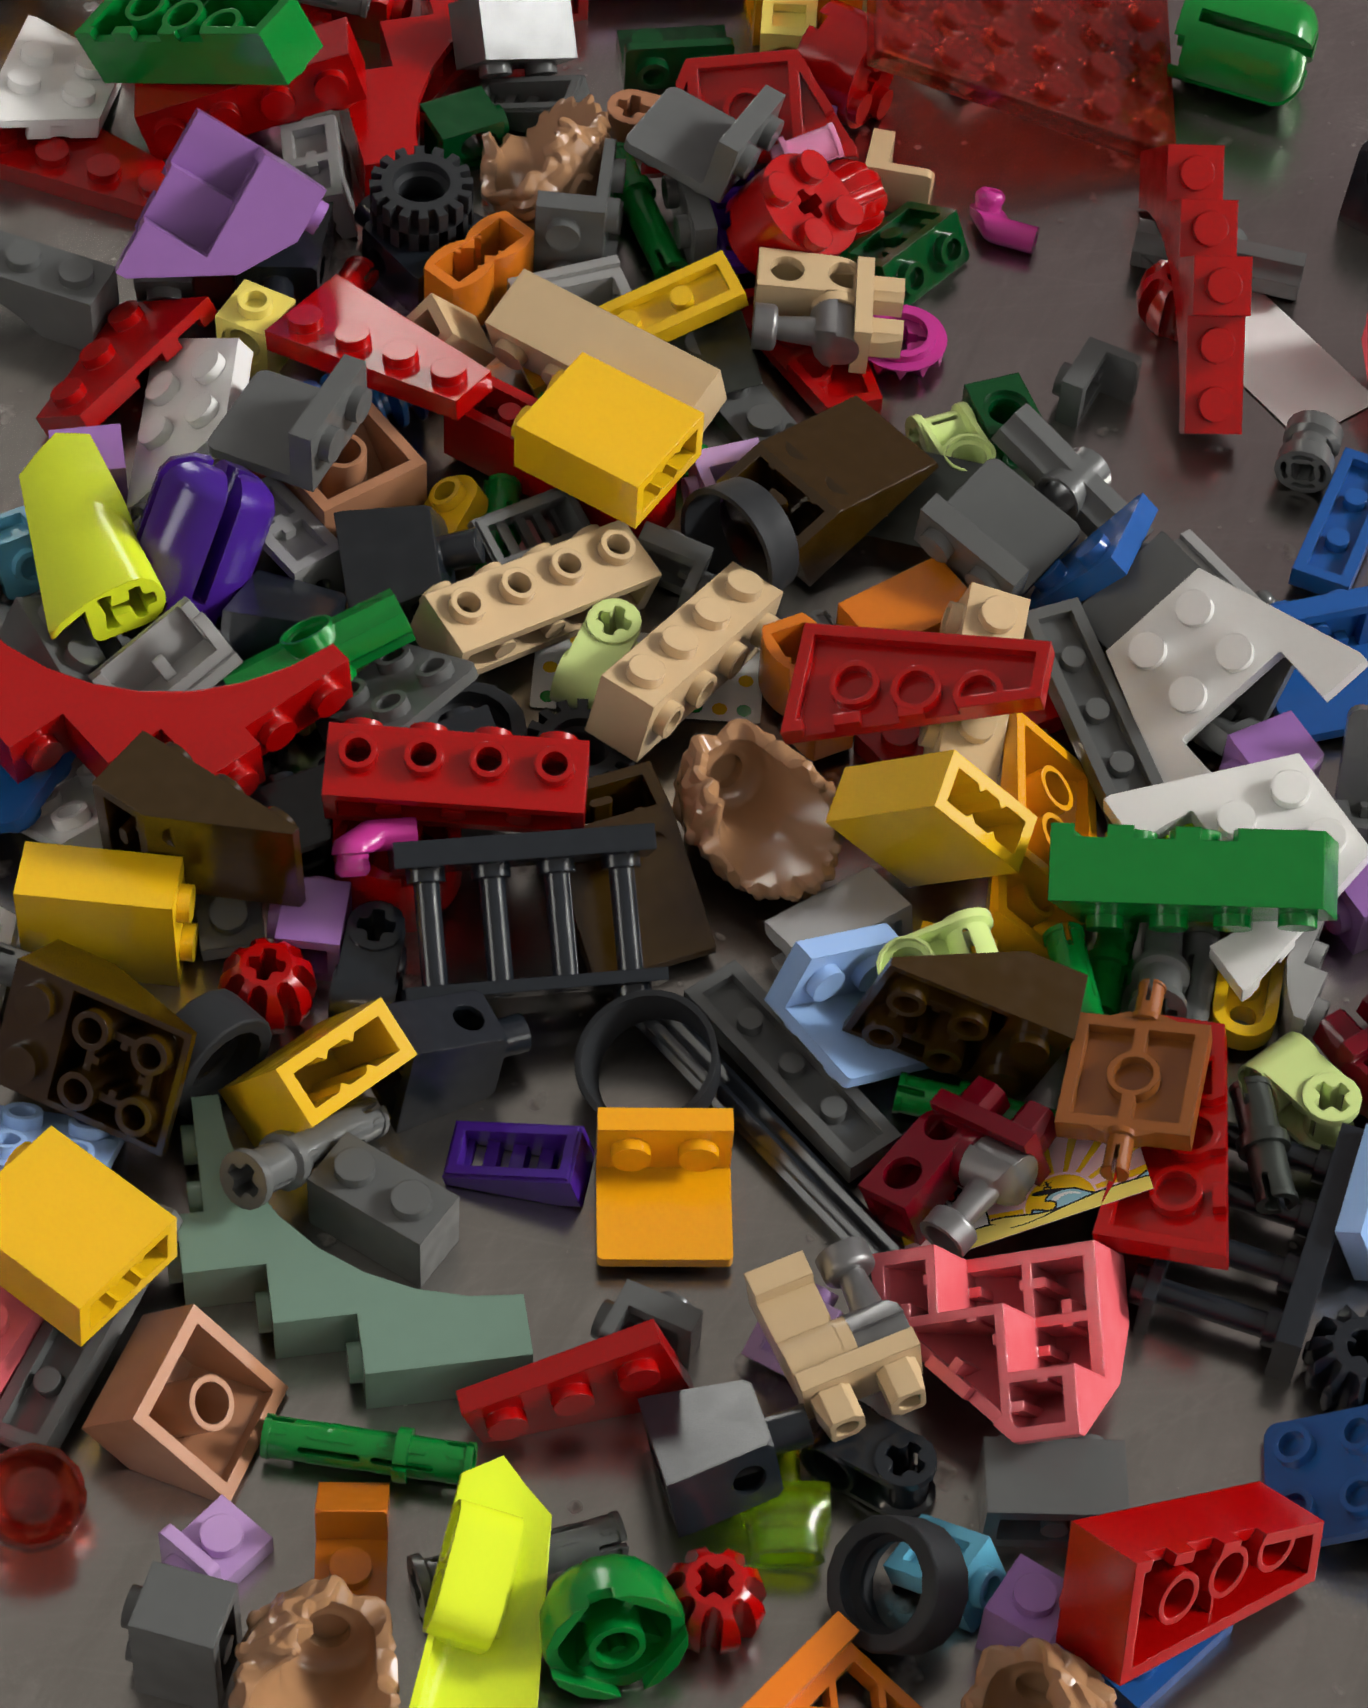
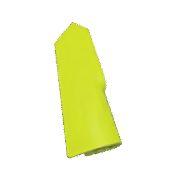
[19,432,166,641]
[409,1455,552,1708]

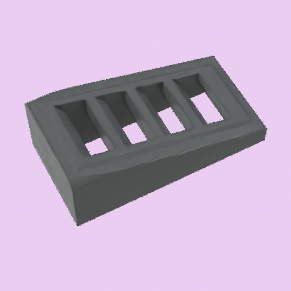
[479,75,590,133]
[467,488,591,565]

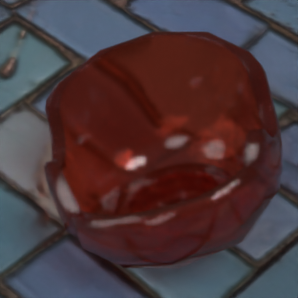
[0,1442,88,1554]

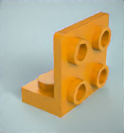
[595,1107,734,1267]

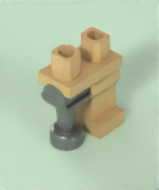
[751,247,905,374]
[744,1237,927,1442]

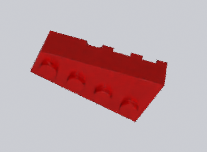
[1056,1481,1324,1686]

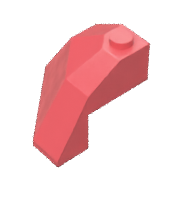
[871,1240,1129,1445]

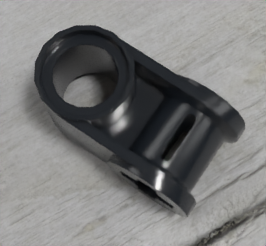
[328,901,407,1018]
[799,1400,937,1518]

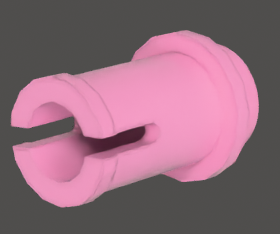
[769,122,844,161]

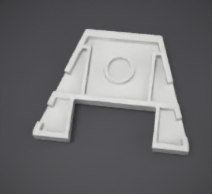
[1106,568,1368,827]
[1103,753,1368,1002]

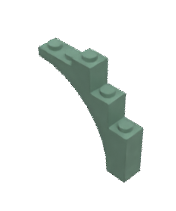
[167,1094,533,1409]

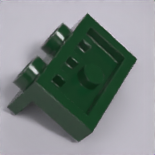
[616,24,735,90]
[839,201,970,305]

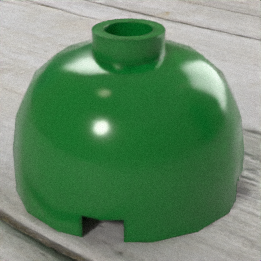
[539,1554,688,1700]

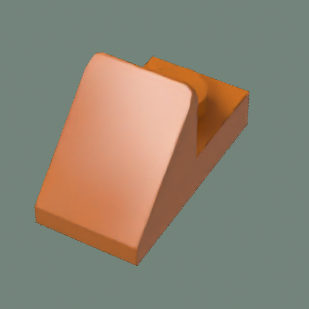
[314,1482,390,1604]

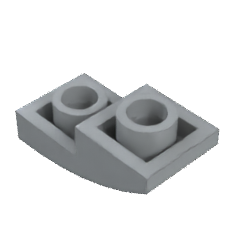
[1277,921,1331,1038]

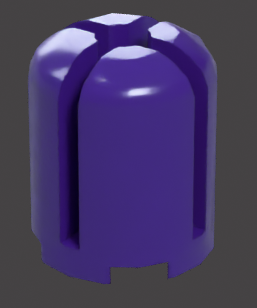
[135,452,276,626]

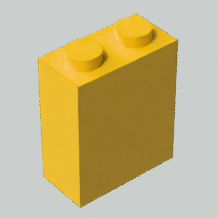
[511,352,704,529]
[825,749,1038,887]
[13,841,199,987]
[219,997,417,1147]
[0,1125,177,1347]

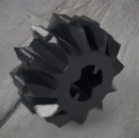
[1302,1304,1368,1412]

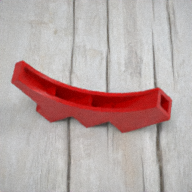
[339,0,589,199]
[1139,144,1253,435]
[0,639,353,796]

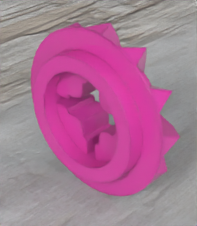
[868,305,947,380]

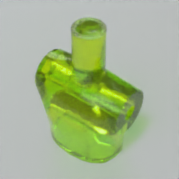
[741,1449,832,1570]

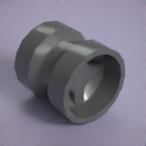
[1274,410,1344,493]

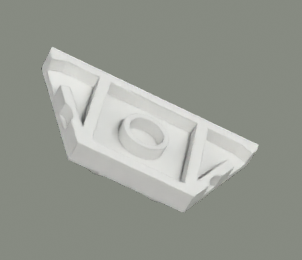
[0,15,122,140]
[126,338,253,514]

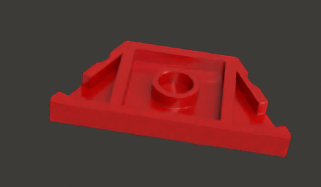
[641,49,859,179]

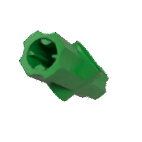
[223,588,416,685]

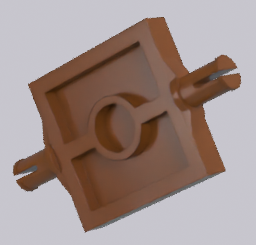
[1054,978,1213,1182]

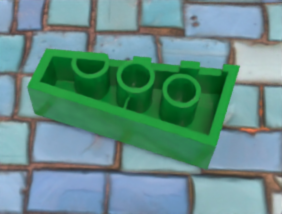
[74,0,323,85]
[1048,822,1339,933]

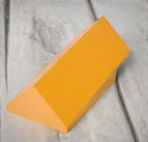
[985,713,1097,960]

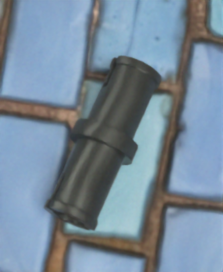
[1228,1075,1299,1215]

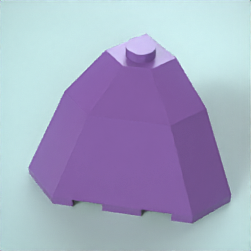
[115,107,329,279]

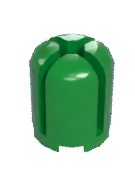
[1167,0,1319,107]

